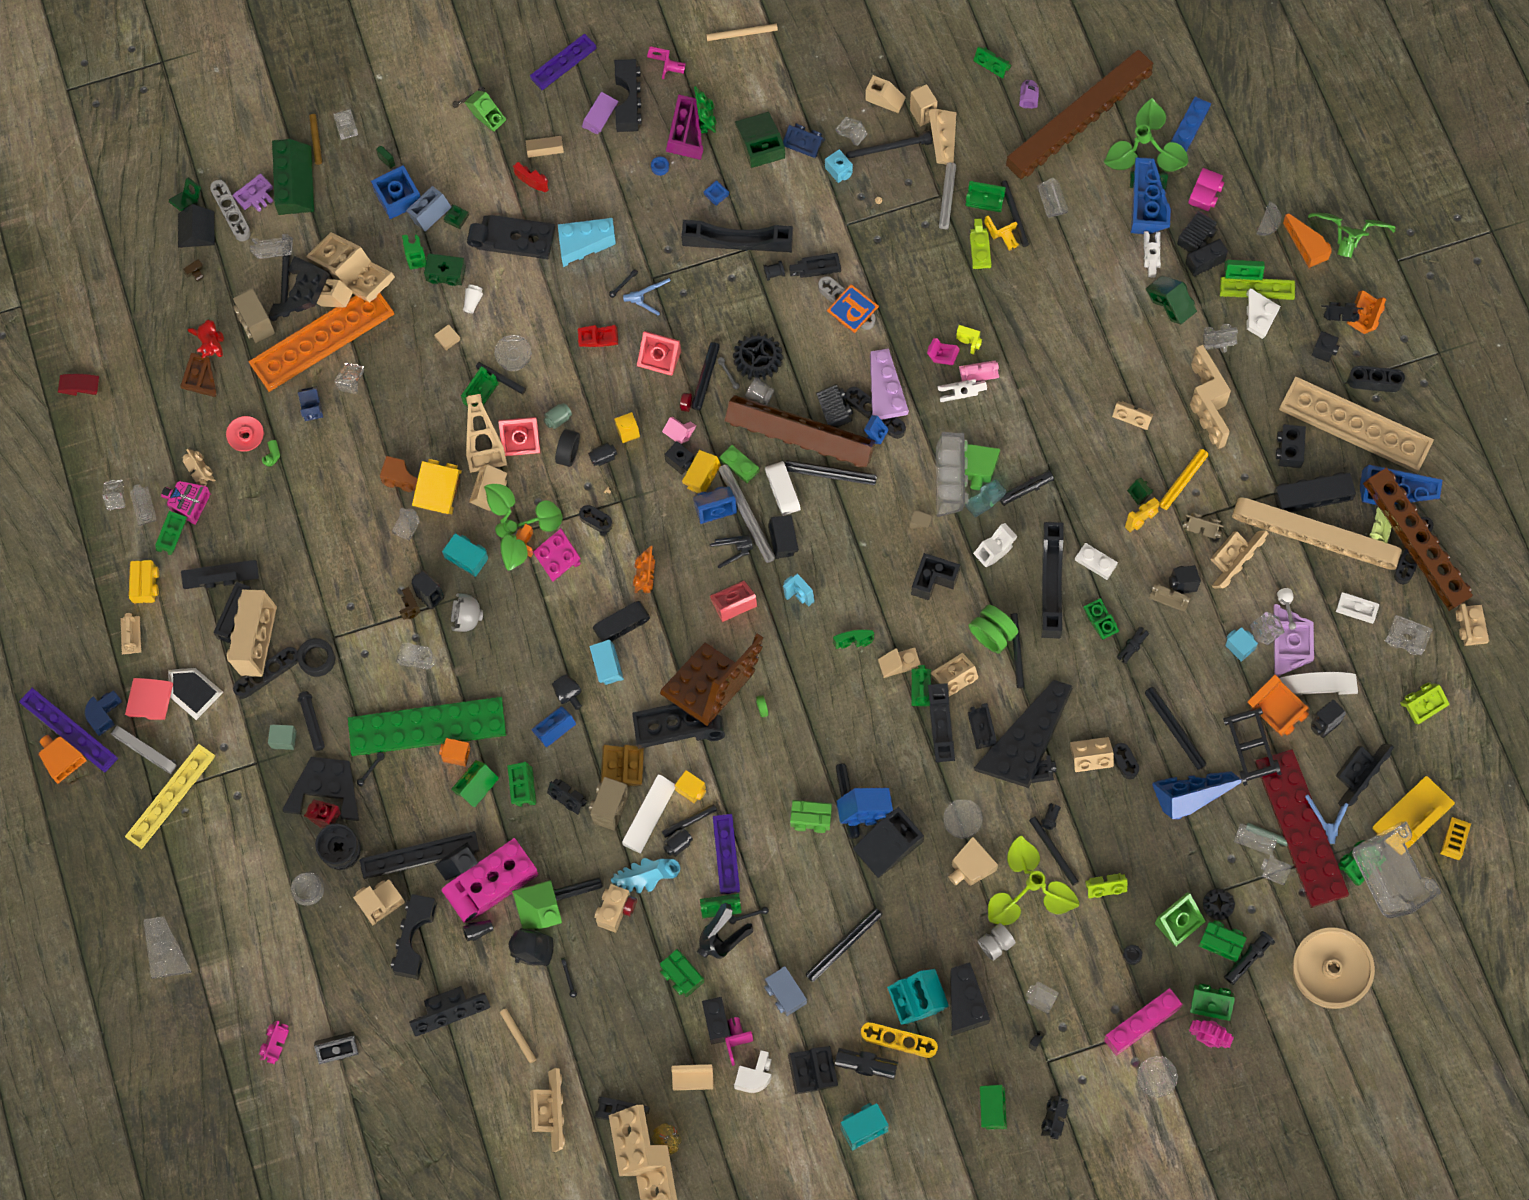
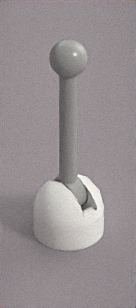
[1277,588,1296,630]

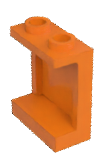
[1247,675,1310,737]

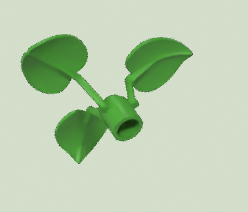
[1104,98,1188,172]
[1308,213,1396,258]
[484,484,563,571]

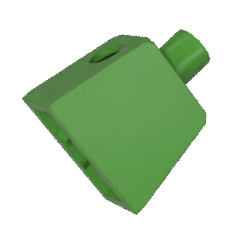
[963,444,1000,490]

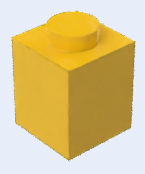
[615,412,640,443]
[674,770,706,804]

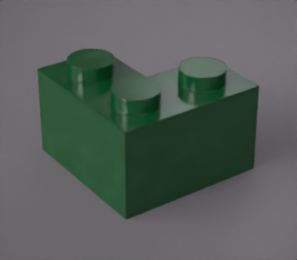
[1145,276,1197,325]

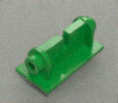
[973,47,1012,79]
[912,665,931,706]
[700,894,742,919]

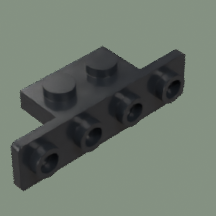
[181,560,259,589]
[1336,744,1394,806]
[409,986,491,1037]

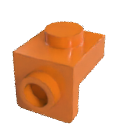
[516,524,533,557]

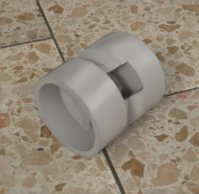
[978,923,1016,961]

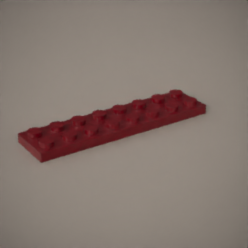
[1255,749,1349,908]

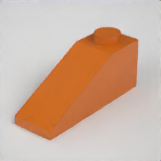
[1283,214,1332,268]

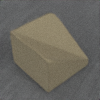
[910,510,933,529]

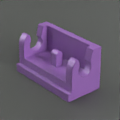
[582,92,619,134]

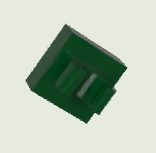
[444,204,469,229]
[1127,478,1154,505]

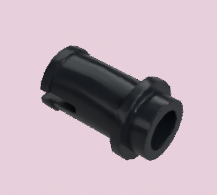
[1041,803,1061,830]

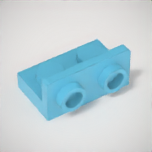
[783,573,814,607]

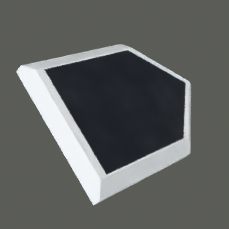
[168,668,223,720]

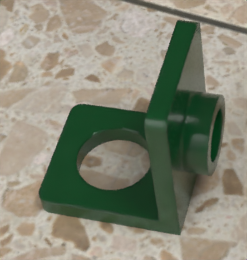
[168,177,201,211]

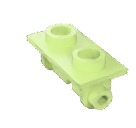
[1369,507,1392,543]

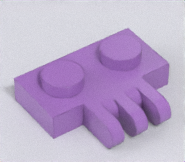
[232,174,273,212]

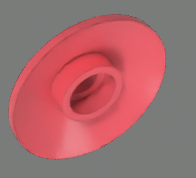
[226,416,264,451]

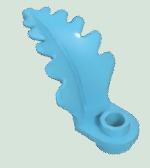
[611,858,680,893]

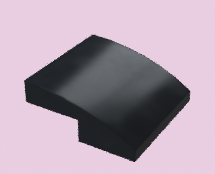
[788,1046,838,1095]

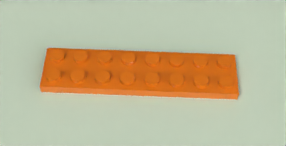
[248,293,394,392]

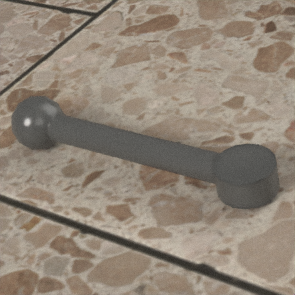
[718,357,740,390]

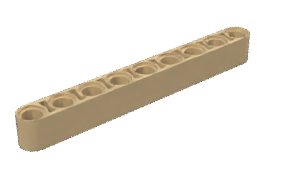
[1232,497,1402,570]

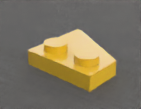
[1125,497,1160,533]

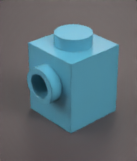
[825,149,853,183]
[1225,627,1258,662]

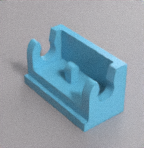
[589,640,624,685]

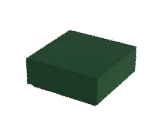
[376,145,395,169]

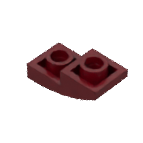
[58,374,99,396]

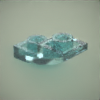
[965,480,1006,518]

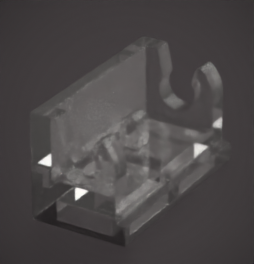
[250,234,293,259]

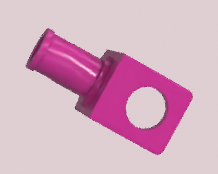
[647,47,686,79]
[725,1017,753,1066]

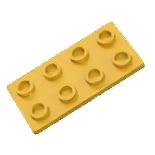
[1372,776,1455,855]

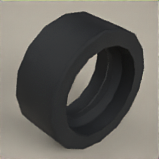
[555,429,580,467]
[297,638,336,677]

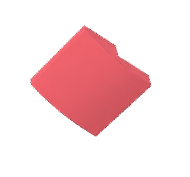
[125,678,173,720]

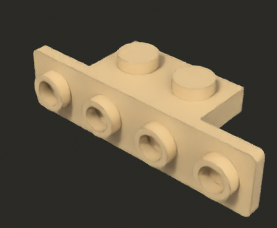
[1211,530,1269,589]
[530,1068,565,1152]

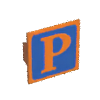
[827,284,879,333]

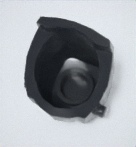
[508,928,554,966]

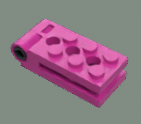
[442,838,539,923]

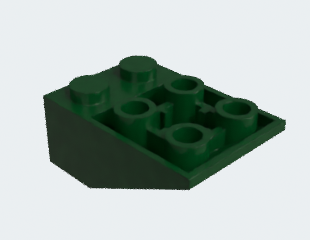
[735,112,785,168]

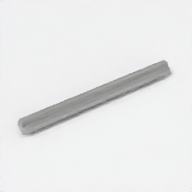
[719,464,775,563]

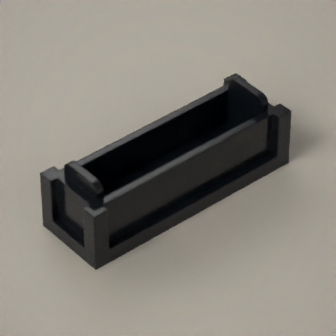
[213,582,251,644]

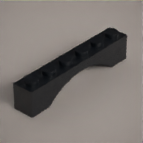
[681,220,793,253]
[1041,522,1064,639]

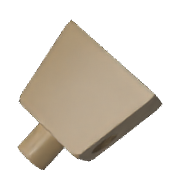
[948,837,998,886]

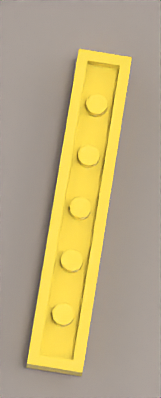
[125,744,215,849]

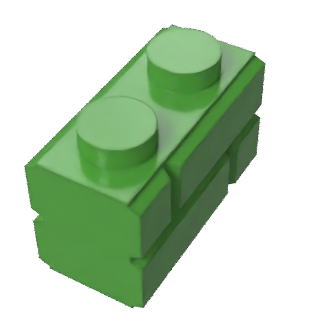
[790,800,832,833]

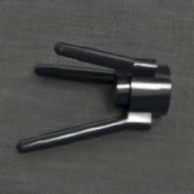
[710,535,753,568]

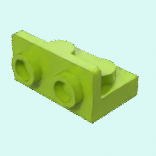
[1400,682,1450,724]

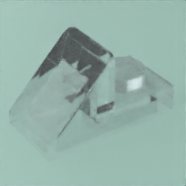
[335,363,364,394]

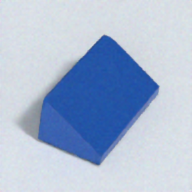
[531,706,576,747]

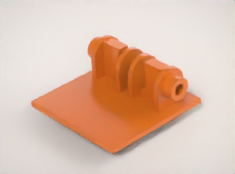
[633,546,655,593]

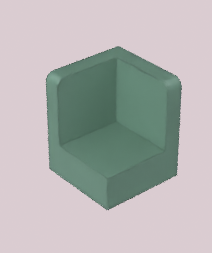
[268,725,297,750]

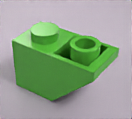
[464,91,506,132]

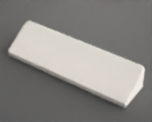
[622,774,675,854]

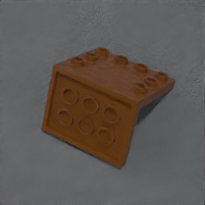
[660,633,763,726]

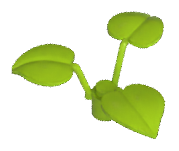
[988,836,1080,925]

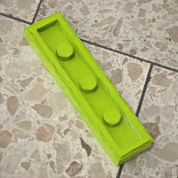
[1220,277,1295,300]

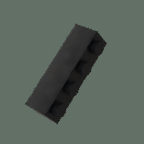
[1274,472,1356,512]

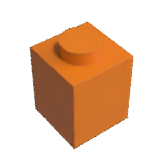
[439,738,471,767]

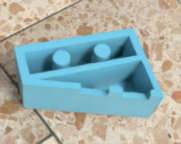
[558,218,616,267]

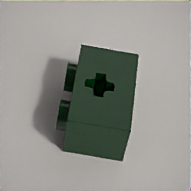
[424,253,466,286]

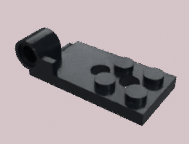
[467,215,555,260]
[632,704,725,749]

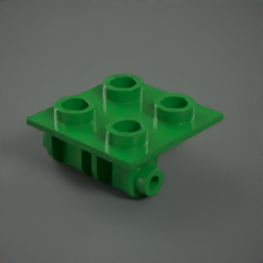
[694,86,717,133]

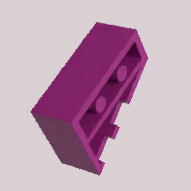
[665,94,703,160]

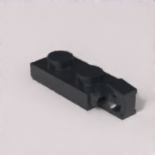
[789,253,841,278]

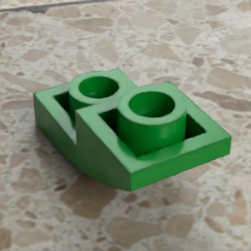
[1082,598,1120,640]
[833,630,874,649]

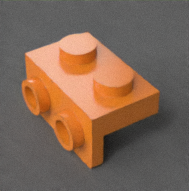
[1347,290,1386,334]

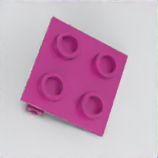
[533,528,581,582]

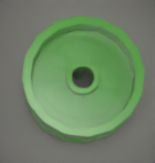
[969,604,1018,654]

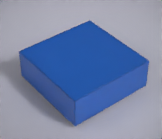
[703,180,729,206]

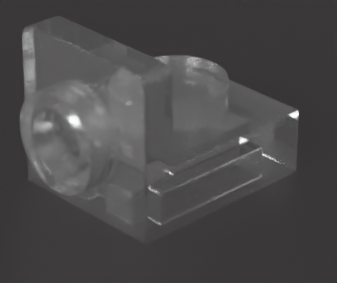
[392,508,420,541]
[1261,854,1292,885]

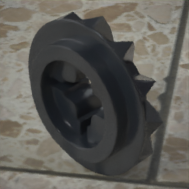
[1203,888,1235,920]

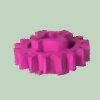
[1189,1020,1234,1048]

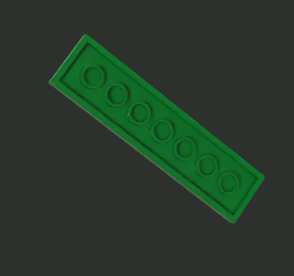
[348,697,506,756]

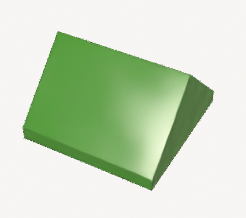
[1155,892,1206,946]

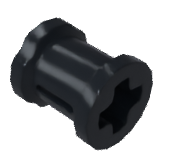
[763,260,785,281]

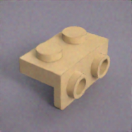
[1070,737,1114,772]

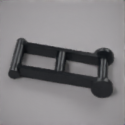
[1223,707,1282,786]

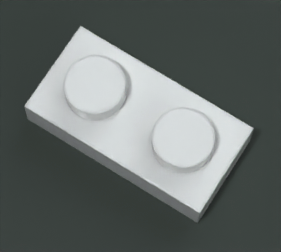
[1075,543,1118,580]
[1336,592,1379,624]

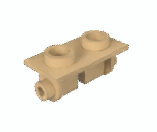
[1112,401,1154,430]
[182,449,216,486]
[121,613,141,655]

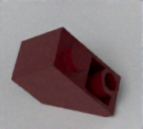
[304,799,341,828]

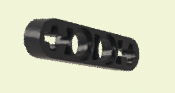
[846,387,906,439]
[1394,516,1434,585]
[233,647,298,699]

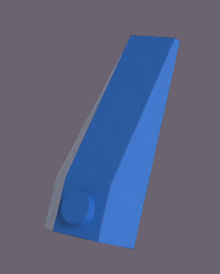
[1131,158,1171,234]
[1360,465,1443,505]

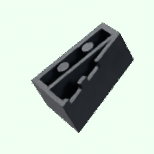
[950,962,990,1036]

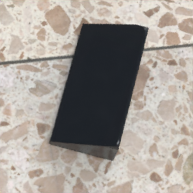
[314,1032,359,1065]

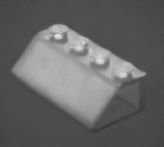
[936,432,968,517]

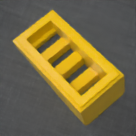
[1440,817,1471,860]

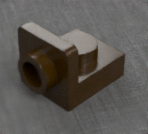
[399,587,421,620]

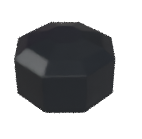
[1122,945,1143,965]

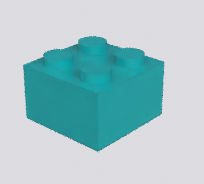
[840,1103,889,1151]

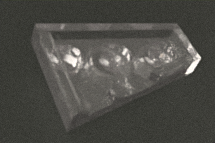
[144,917,192,979]

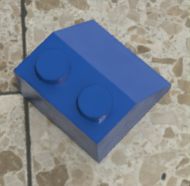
[693,486,737,524]

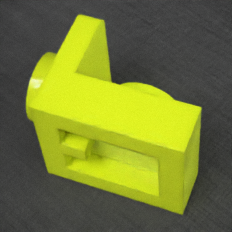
[956,325,982,354]

